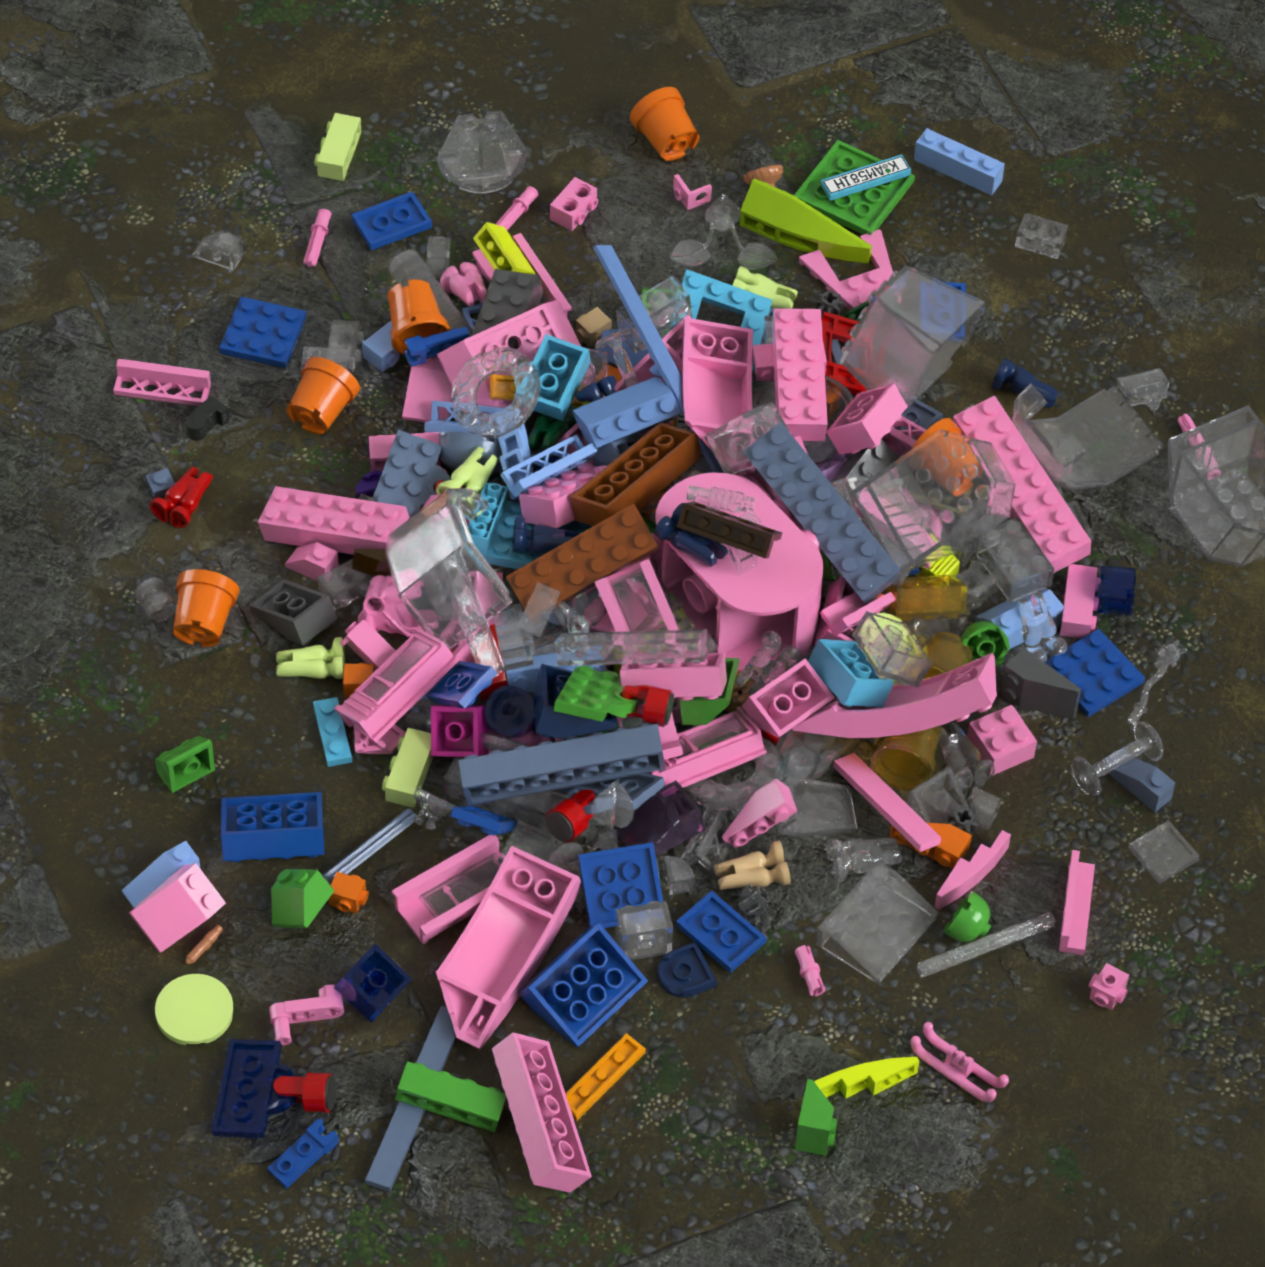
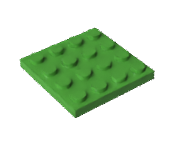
[794,140,915,235]

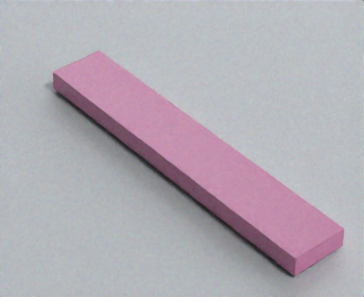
[833,753,941,852]

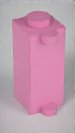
[340,619,396,671]

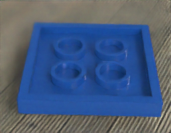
[219,297,307,368]
[1044,629,1145,717]
[577,842,666,928]

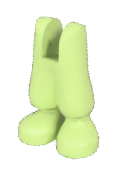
[733,266,798,309]
[436,446,499,515]
[276,637,345,679]

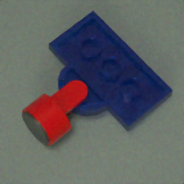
[211,1039,336,1138]

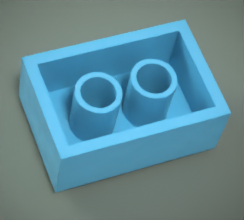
[517,334,591,421]
[808,639,894,708]

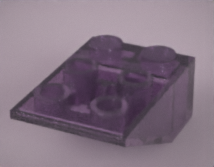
[616,780,705,856]

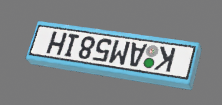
[821,154,911,201]

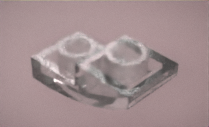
[426,236,451,278]

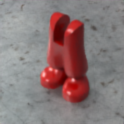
[149,466,213,528]

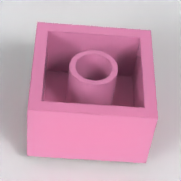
[967,705,1037,776]

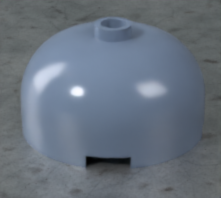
[439,431,503,476]

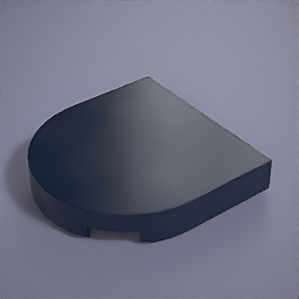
[657,941,717,997]

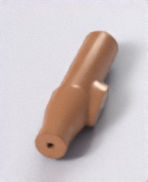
[185,924,223,964]

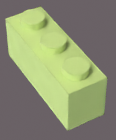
[314,113,361,181]
[382,728,434,808]

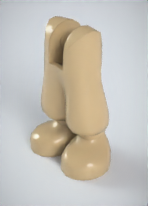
[714,840,791,890]

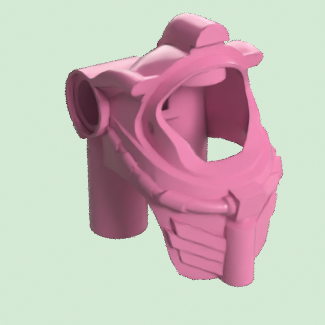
[358,567,440,637]

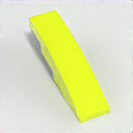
[814,1057,920,1099]

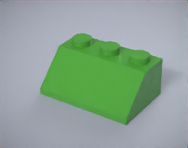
[679,658,740,726]

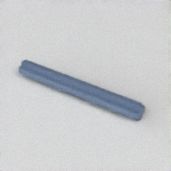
[322,809,416,886]

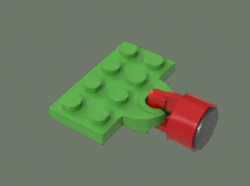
[554,666,674,727]

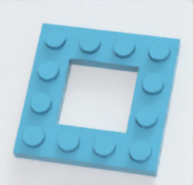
[666,269,772,371]

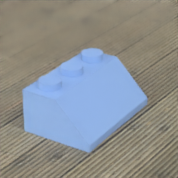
[974,587,1064,651]

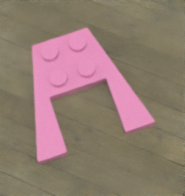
[799,229,901,310]

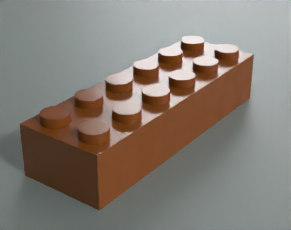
[570,422,702,526]
[506,503,660,622]

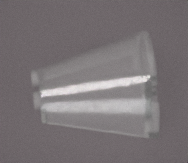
[437,111,526,193]

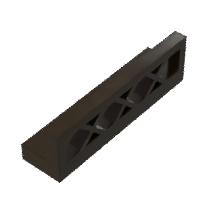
[677,501,782,559]

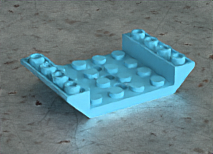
[464,483,593,569]

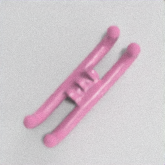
[910,1022,1009,1102]

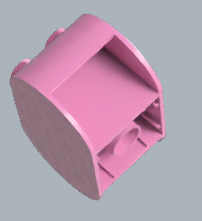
[654,473,823,675]

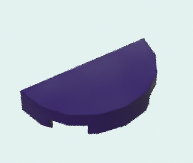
[355,471,383,499]

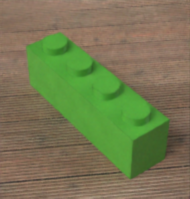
[395,1061,506,1132]

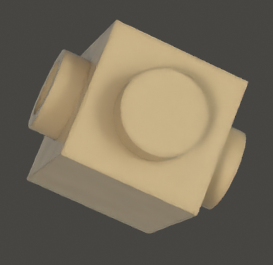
[575,307,612,348]

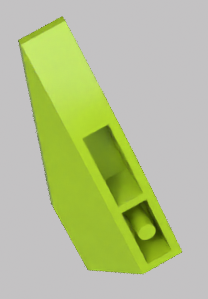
[739,178,872,264]

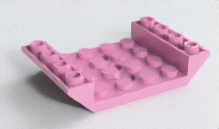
[437,299,596,425]

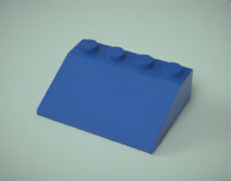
[221,792,324,862]
[518,922,648,1048]

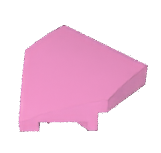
[353,723,406,754]

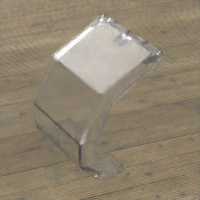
[1011,384,1163,491]
[385,488,512,650]

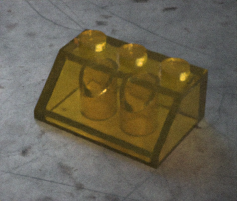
[885,575,967,621]

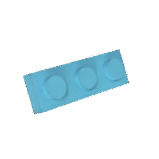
[313,697,352,767]

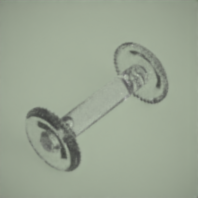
[595,329,639,388]
[1072,721,1164,796]

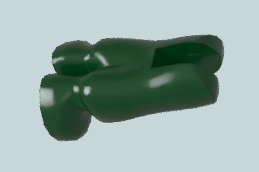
[528,405,577,451]

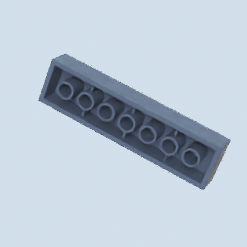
[743,421,904,605]
[458,723,666,806]

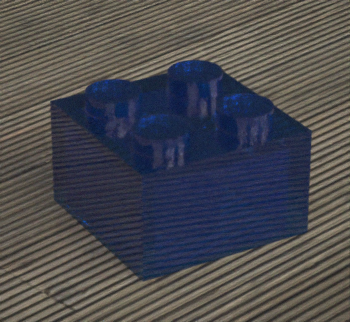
[334,944,412,1023]

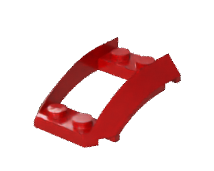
[822,311,888,395]

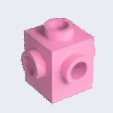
[1088,963,1129,1010]

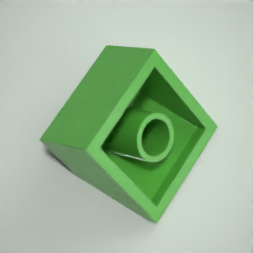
[155,736,215,793]
[271,869,334,928]
[795,1079,838,1156]

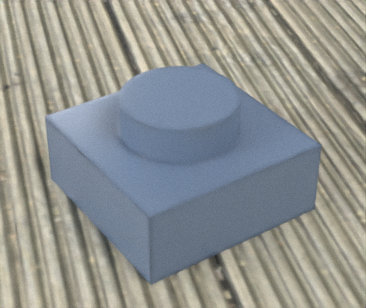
[146,468,175,498]

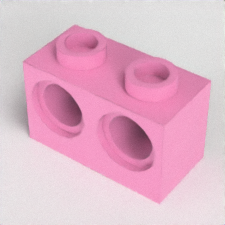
[550,177,598,231]

